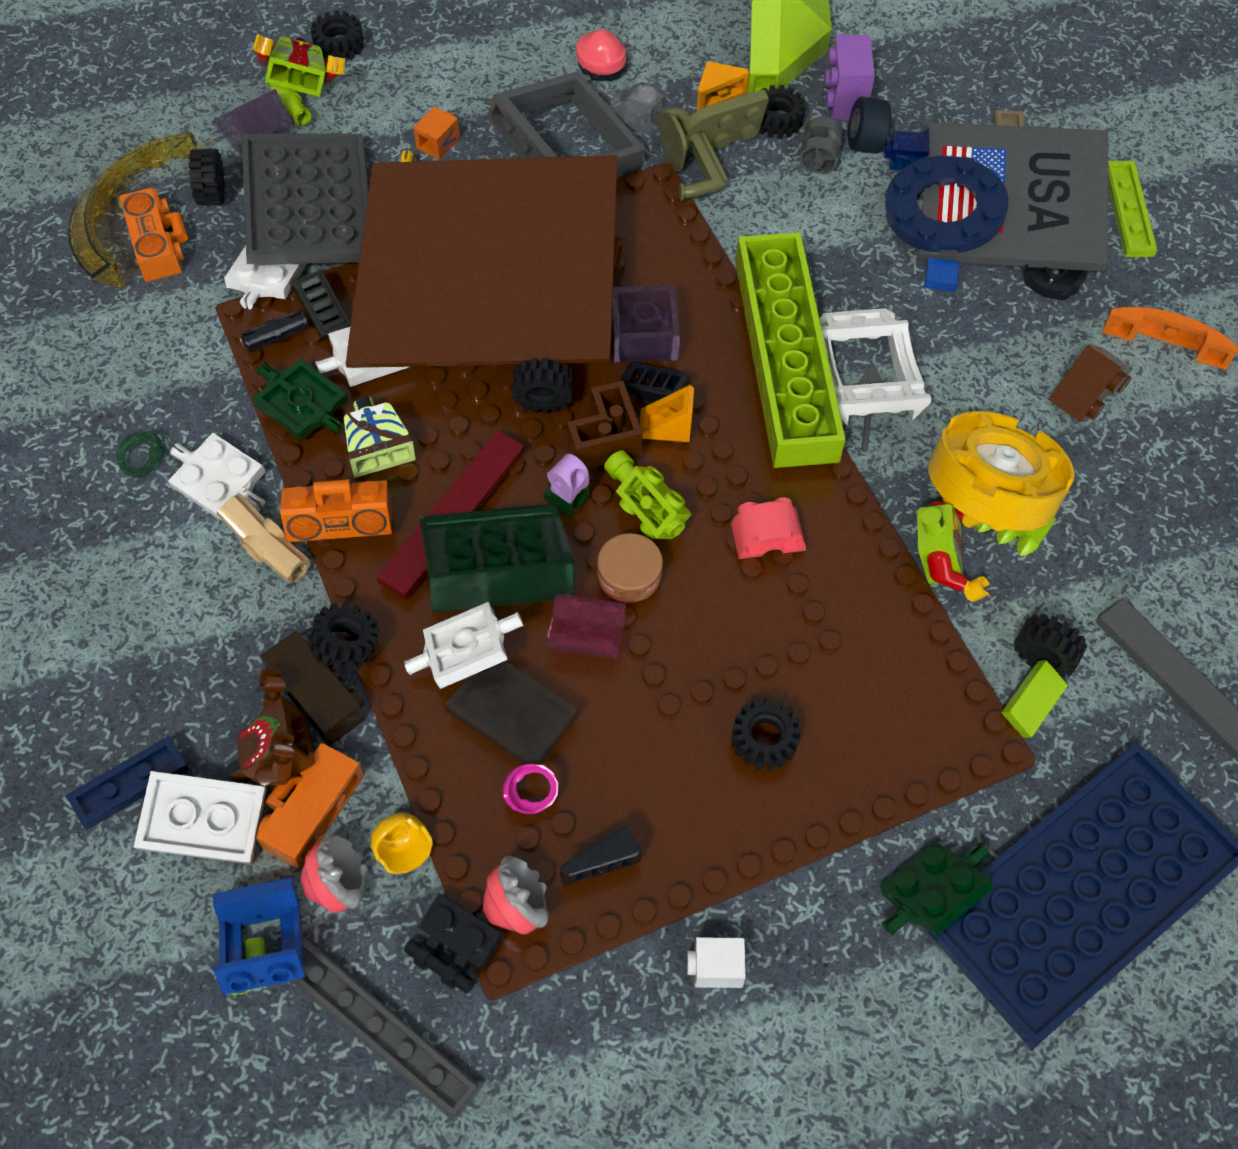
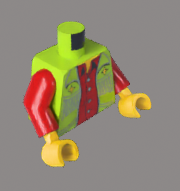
[252,34,346,97]
[917,501,990,602]

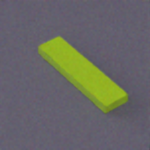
[1108,161,1158,257]

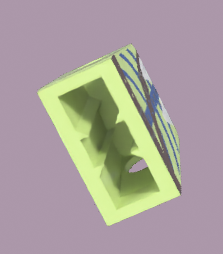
[344,396,416,478]

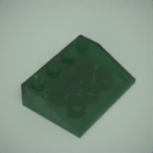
[419,504,574,613]

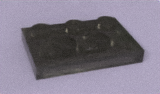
[445,661,579,765]

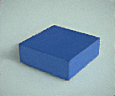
[924,257,959,292]

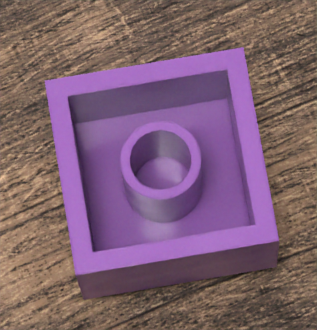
[824,35,875,119]

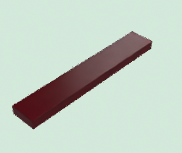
[376,430,525,600]

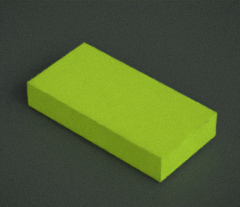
[1001,660,1068,738]

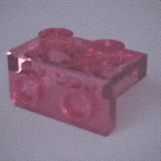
[546,594,626,658]

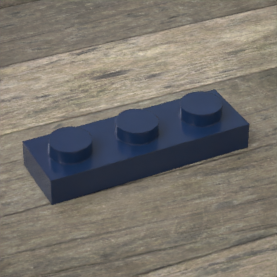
[66,736,189,830]

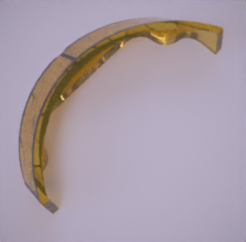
[68,133,198,289]

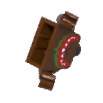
[227,669,315,788]

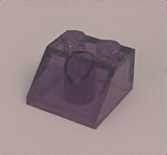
[211,89,293,150]

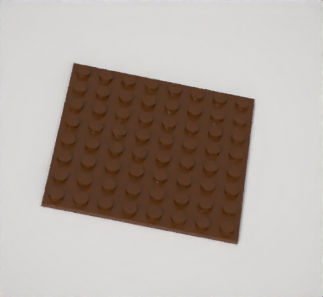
[345,155,618,368]

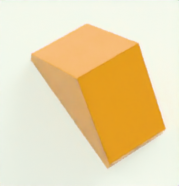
[696,61,750,111]
[639,385,694,442]

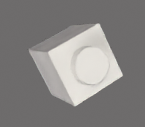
[687,938,746,988]

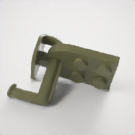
[657,89,769,201]

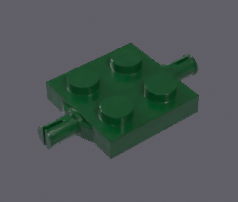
[252,358,348,442]
[880,841,993,936]

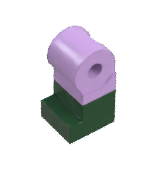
[544,454,590,518]

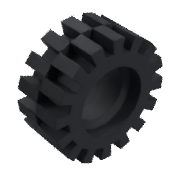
[311,11,364,62]
[759,85,806,139]
[188,148,225,205]
[512,357,573,414]
[309,602,379,671]
[1014,614,1087,677]
[731,698,801,771]

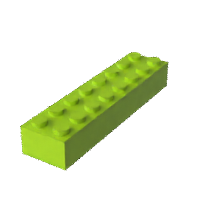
[735,232,845,468]

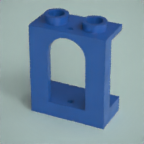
[213,877,305,995]

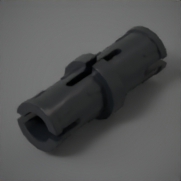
[240,309,309,352]

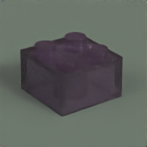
[612,285,680,363]

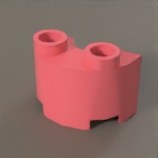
[731,497,806,559]

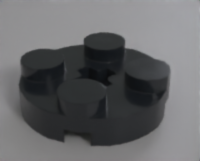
[1023,264,1087,300]

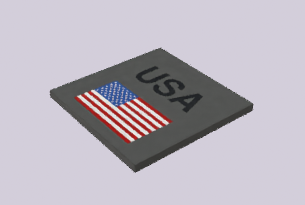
[918,122,1108,272]

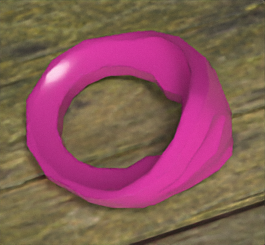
[502,763,559,814]

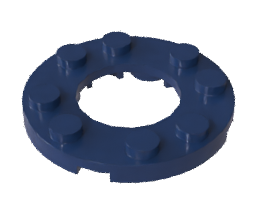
[885,156,1008,253]

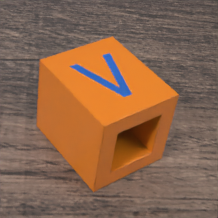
[413,106,460,160]

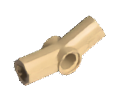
[217,493,311,584]

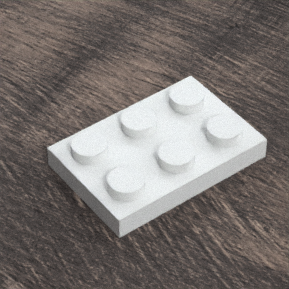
[134,771,267,865]

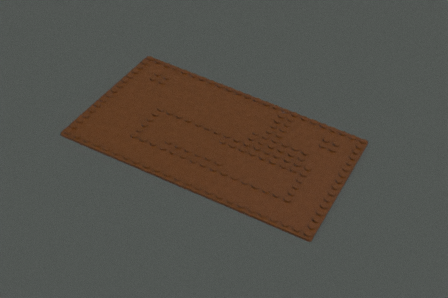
[215,163,1035,1001]

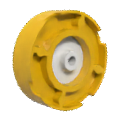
[928,411,1075,531]

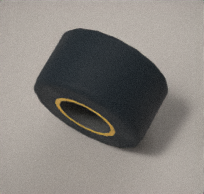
[847,97,891,154]

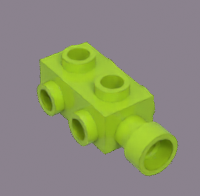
[604,450,692,539]

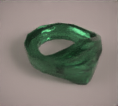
[116,430,165,478]

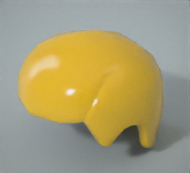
[370,812,433,874]

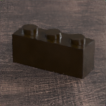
[260,631,365,746]

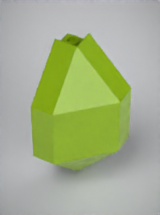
[747,0,832,94]

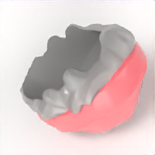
[300,834,368,913]
[483,856,549,935]

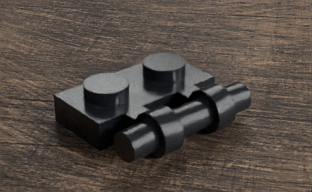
[404,893,506,994]

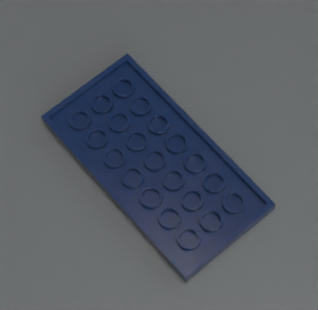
[922,742,1238,1050]

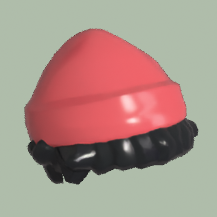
[576,29,628,81]

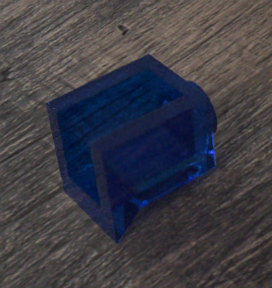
[884,128,929,171]

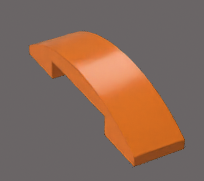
[1102,307,1238,370]

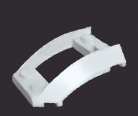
[819,308,931,426]

